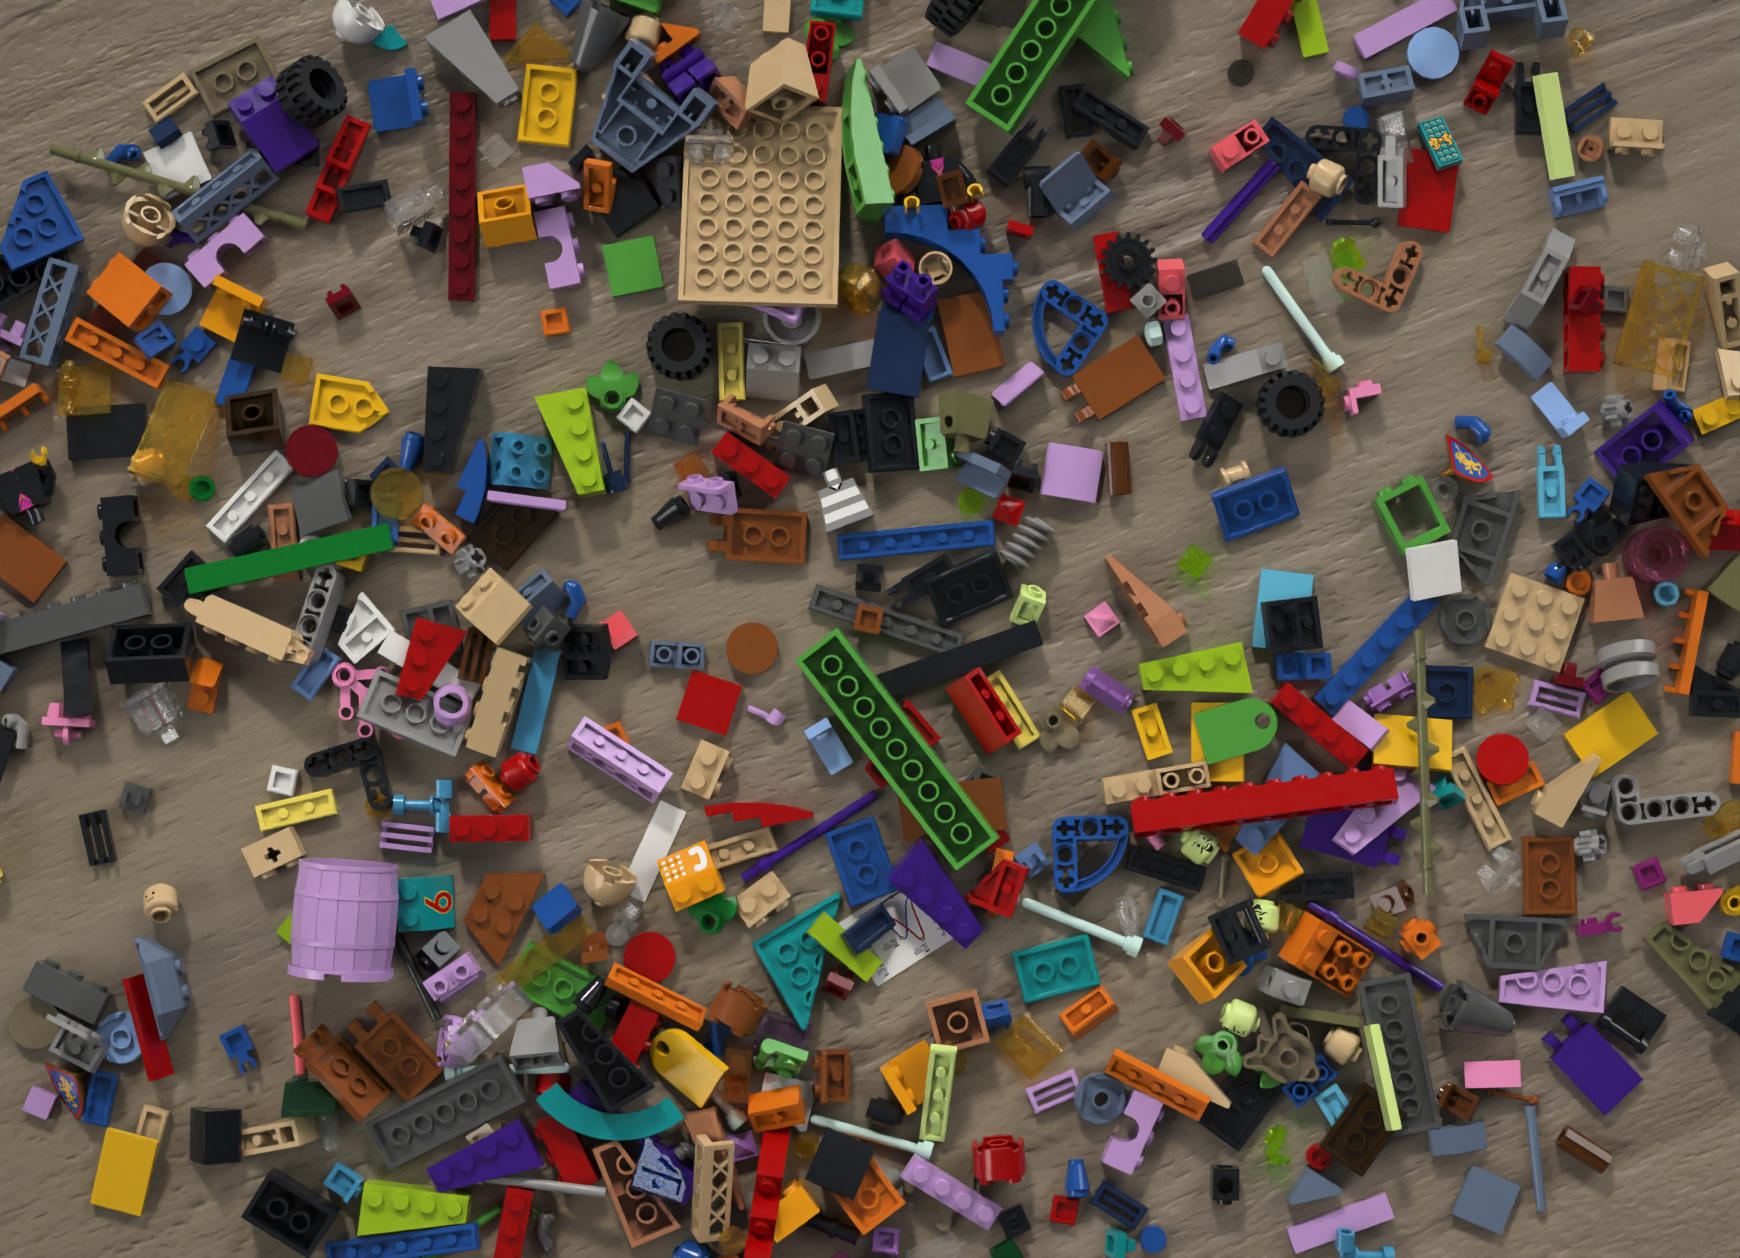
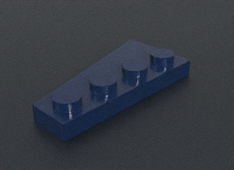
[1262,116,1355,222]

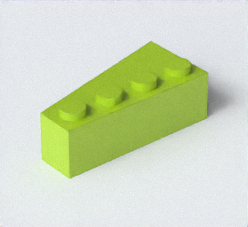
[534,387,607,499]
[357,1178,473,1236]

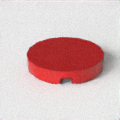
[1476,734,1529,786]
[623,931,676,983]

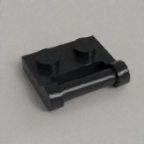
[1207,898,1273,965]
[1596,985,1667,1055]

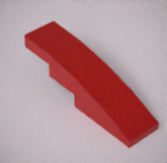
[305,114,371,226]
[704,802,814,827]

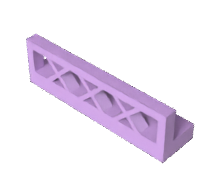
[566,716,673,804]

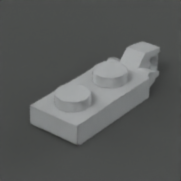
[1378,134,1406,208]

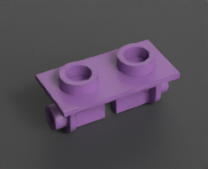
[1078,665,1136,715]
[1363,671,1416,715]

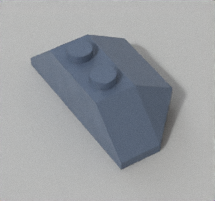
[134,935,192,1041]

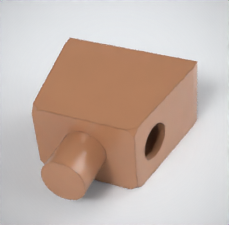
[1588,562,1644,623]

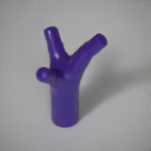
[166,228,202,249]

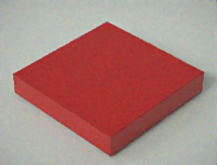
[676,670,743,736]

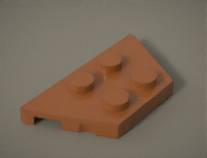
[1644,464,1729,558]
[463,872,545,965]

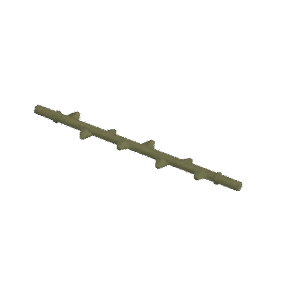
[50,144,308,230]
[1406,630,1443,895]

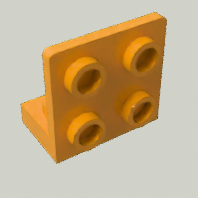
[200,275,270,343]
[880,1040,930,1115]

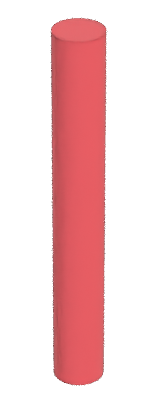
[289,995,306,1075]

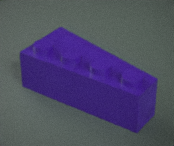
[886,836,983,949]

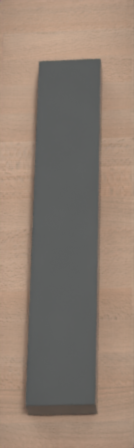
[808,584,965,653]

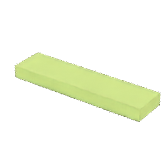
[1532,72,1575,180]
[1363,1024,1402,1131]
[919,1044,957,1142]

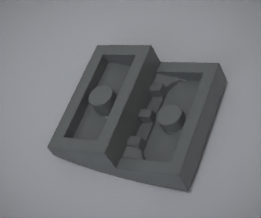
[292,469,352,536]
[400,600,463,653]

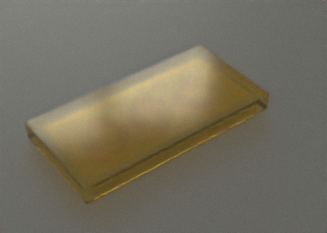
[128,379,217,489]

